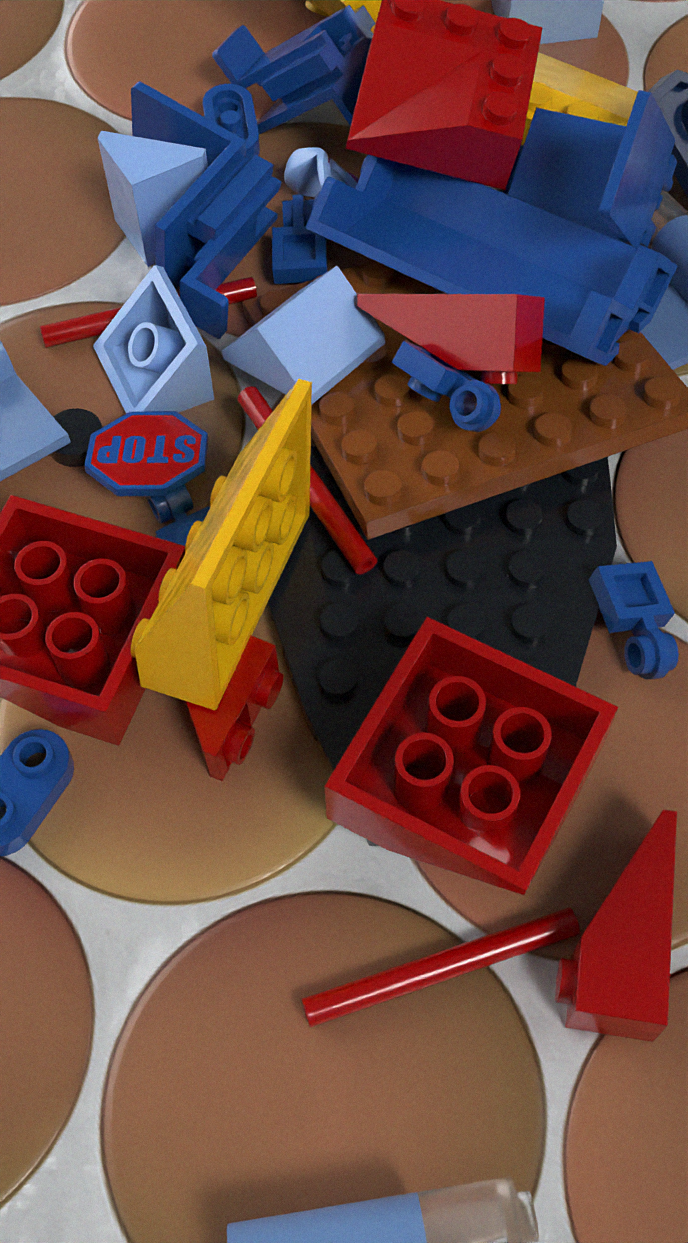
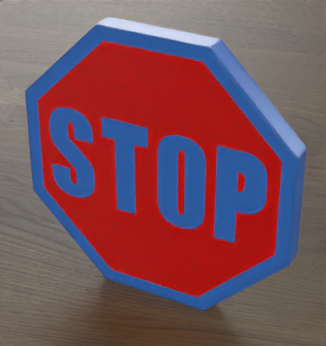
[84,411,208,496]

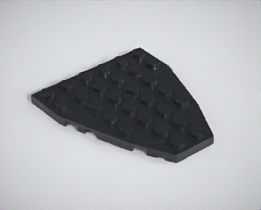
[267,446,617,846]

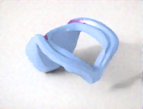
[284,147,359,197]

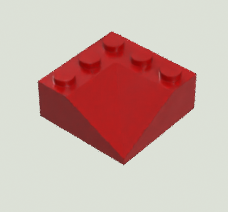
[345,0,543,190]
[0,495,185,746]
[324,617,619,895]

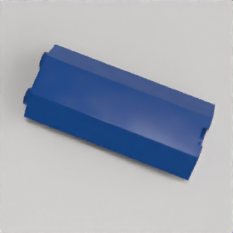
[305,155,678,366]

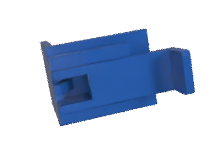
[212,5,376,134]
[131,81,281,339]
[503,90,677,248]

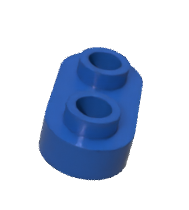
[203,84,260,159]
[0,729,74,857]

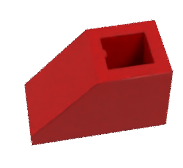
[184,635,284,781]

